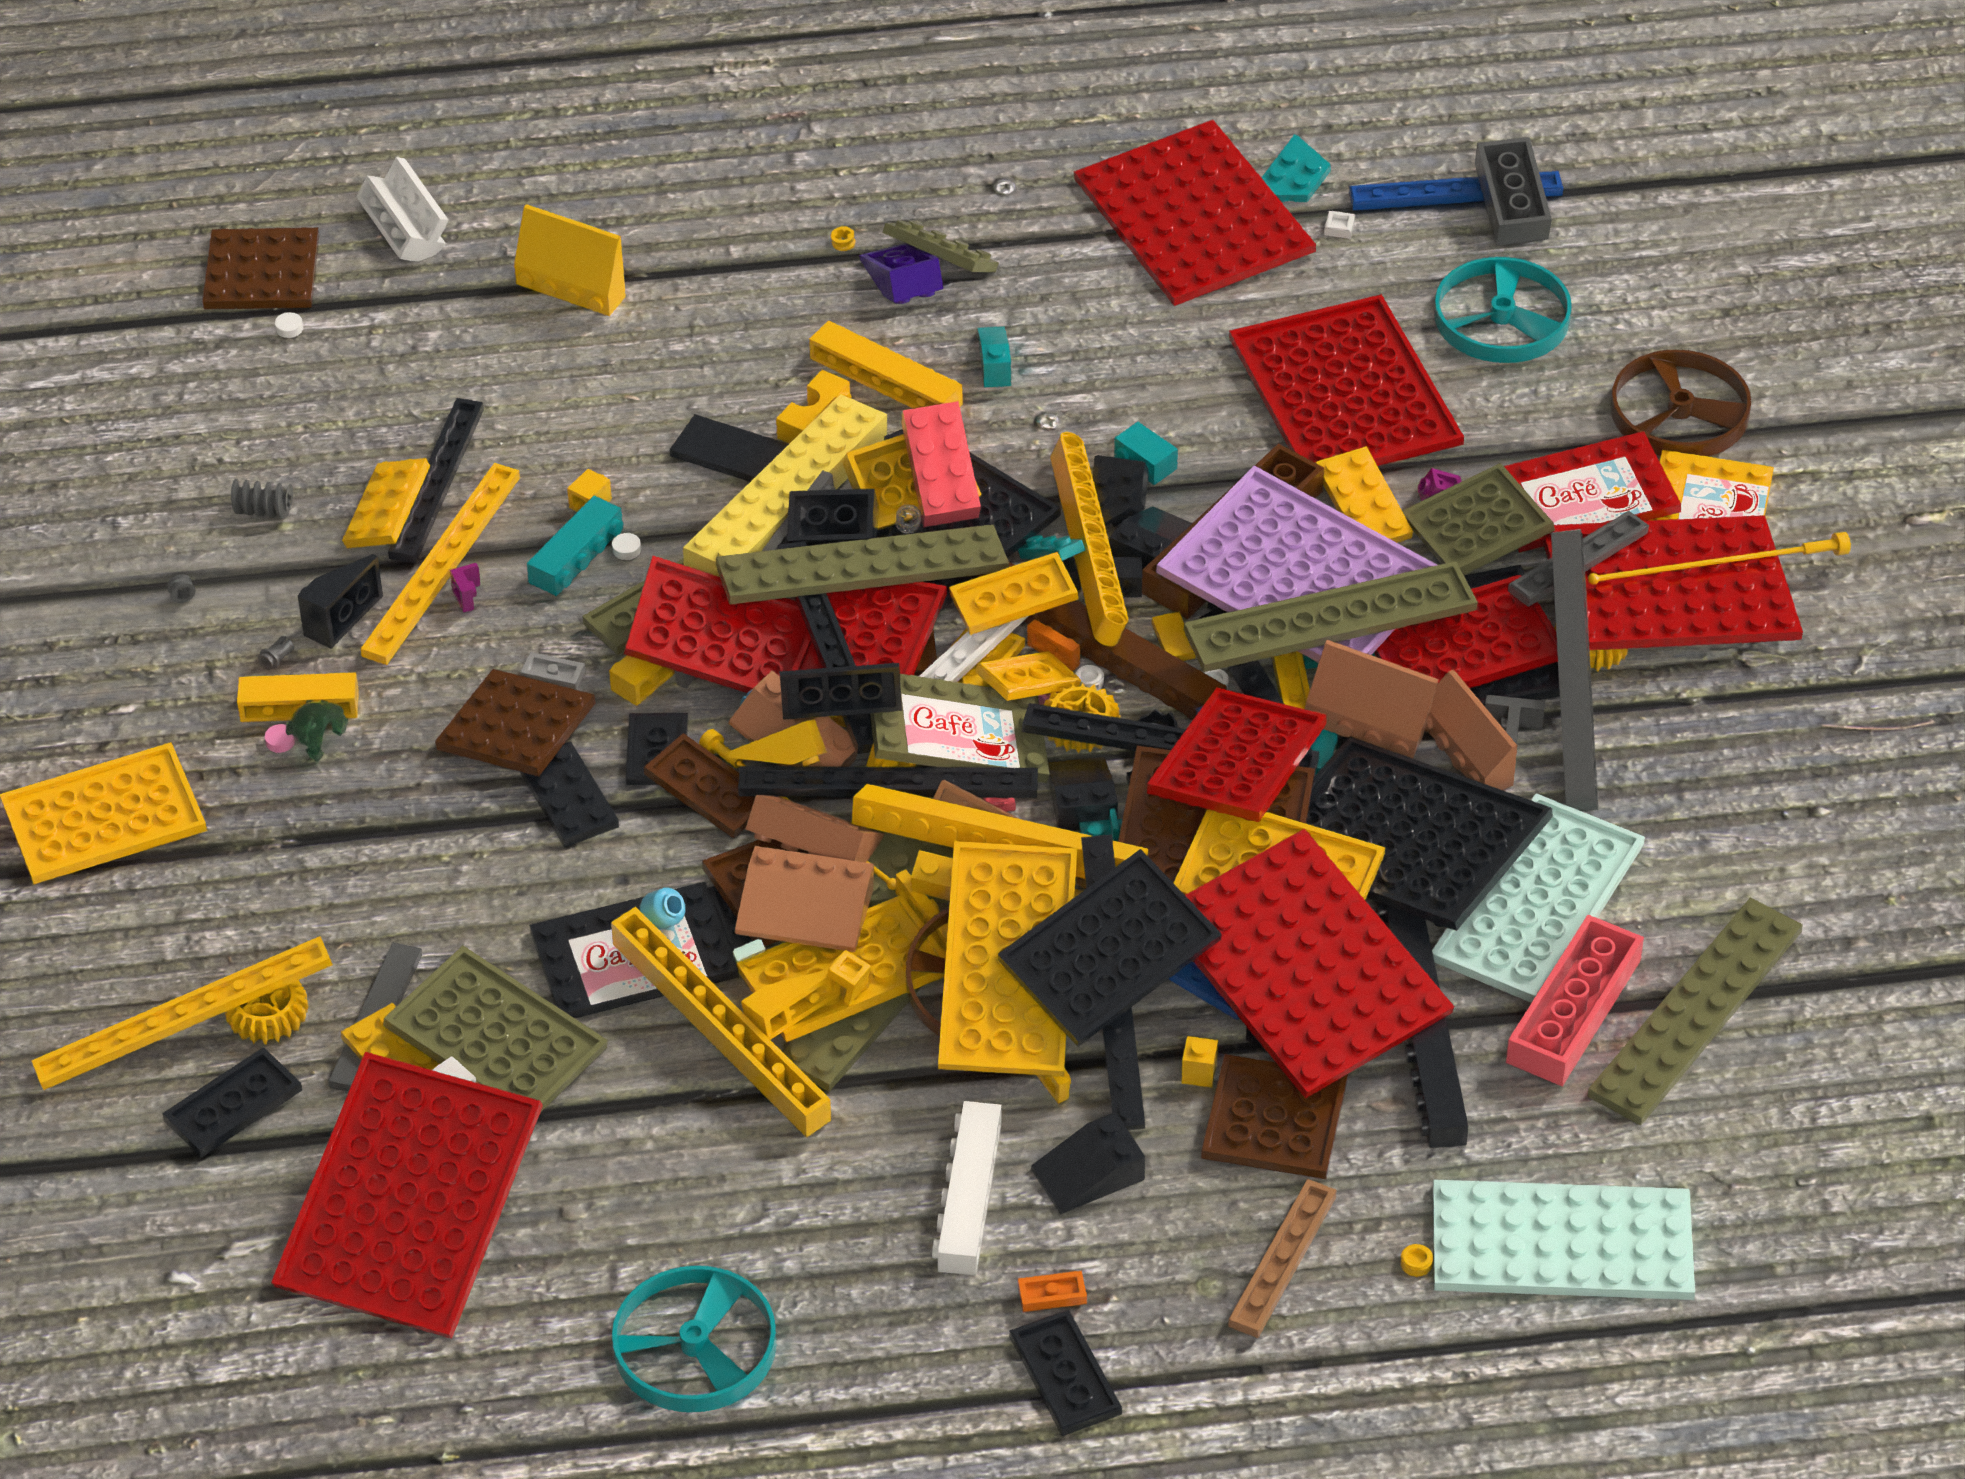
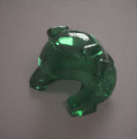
[285,700,348,762]

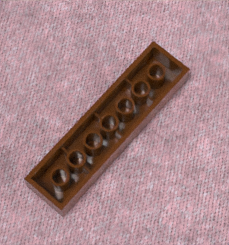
[1142,443,1324,619]

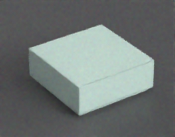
[733,939,765,963]

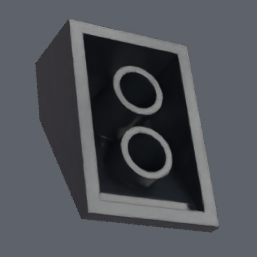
[787,489,879,546]
[1109,506,1192,570]
[297,554,383,649]
[1048,757,1118,831]
[1031,1112,1145,1214]

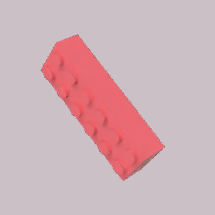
[1506,915,1644,1087]

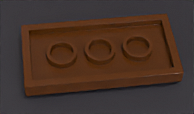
[644,733,756,839]

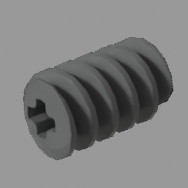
[231,479,293,519]

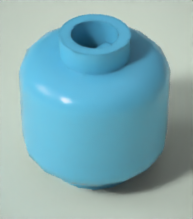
[640,887,685,930]

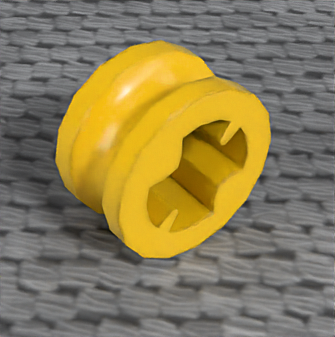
[831,226,856,251]

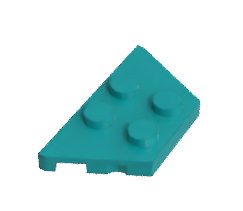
[1261,134,1331,202]

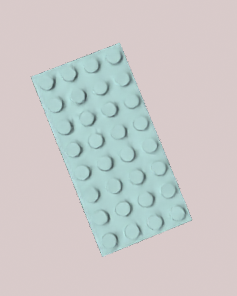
[1432,793,1645,1003]
[1433,1180,1695,1300]

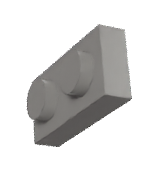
[520,652,586,690]

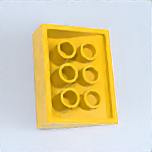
[514,204,626,316]
[843,434,981,530]

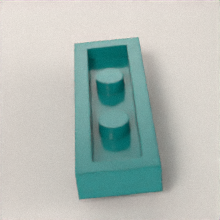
[1018,535,1085,561]

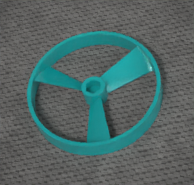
[1434,257,1572,363]
[612,1266,776,1412]

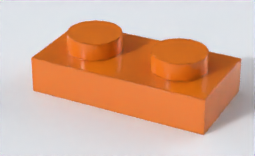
[1027,619,1080,671]
[1018,1270,1087,1312]

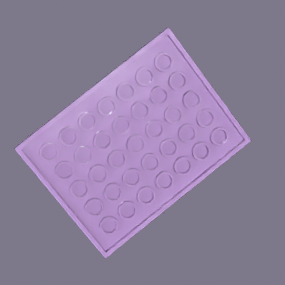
[1156,466,1437,663]

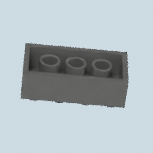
[1475,137,1552,245]

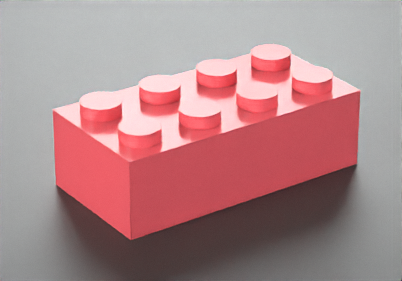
[901,401,981,527]

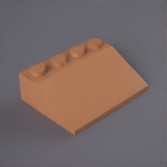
[1305,640,1439,758]
[735,846,874,952]

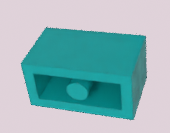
[1114,422,1178,485]

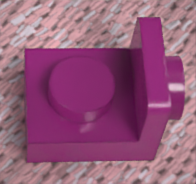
[1418,468,1462,501]
[450,563,480,613]

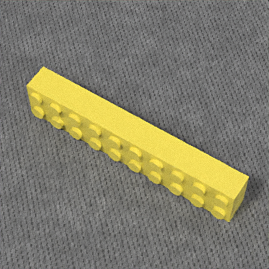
[683,394,887,577]

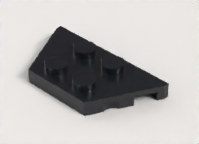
[1092,455,1149,527]

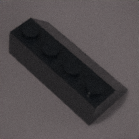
[779,663,902,720]

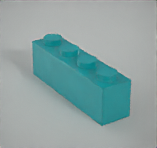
[527,496,624,596]

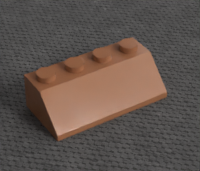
[1425,669,1518,790]
[728,671,857,767]
[746,795,884,862]

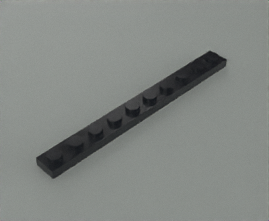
[777,541,873,754]
[1022,703,1319,777]
[738,766,1038,798]
[1081,834,1145,1130]

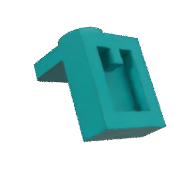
[1079,808,1123,842]

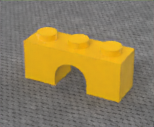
[776,370,852,444]

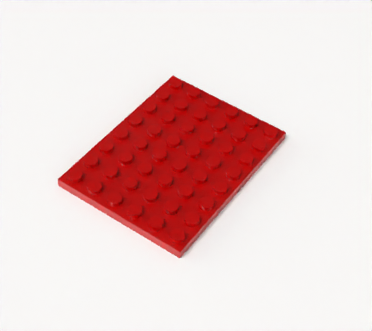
[1074,120,1316,306]
[1229,294,1464,466]
[1542,515,1803,650]
[1185,828,1455,1099]
[271,1052,543,1339]

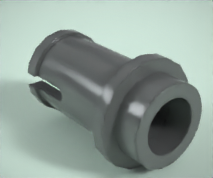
[258,636,294,670]

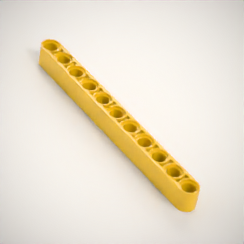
[1050,432,1128,646]

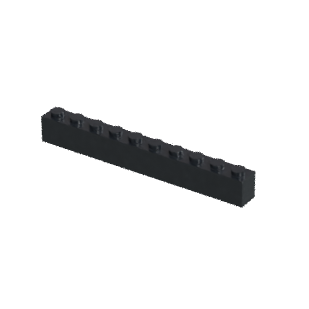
[1377,903,1468,1148]

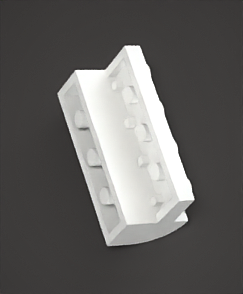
[356,157,449,261]

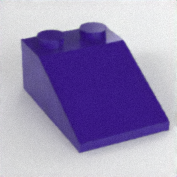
[859,243,944,304]

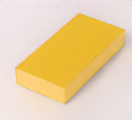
[1152,612,1196,661]

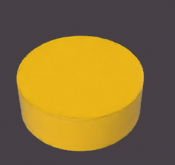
[1400,1244,1433,1277]

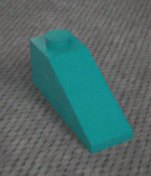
[977,326,1011,388]

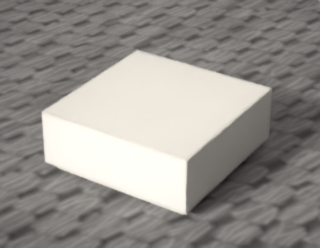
[1324,211,1355,239]

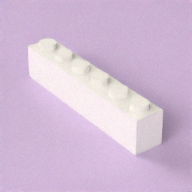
[932,1101,1002,1276]

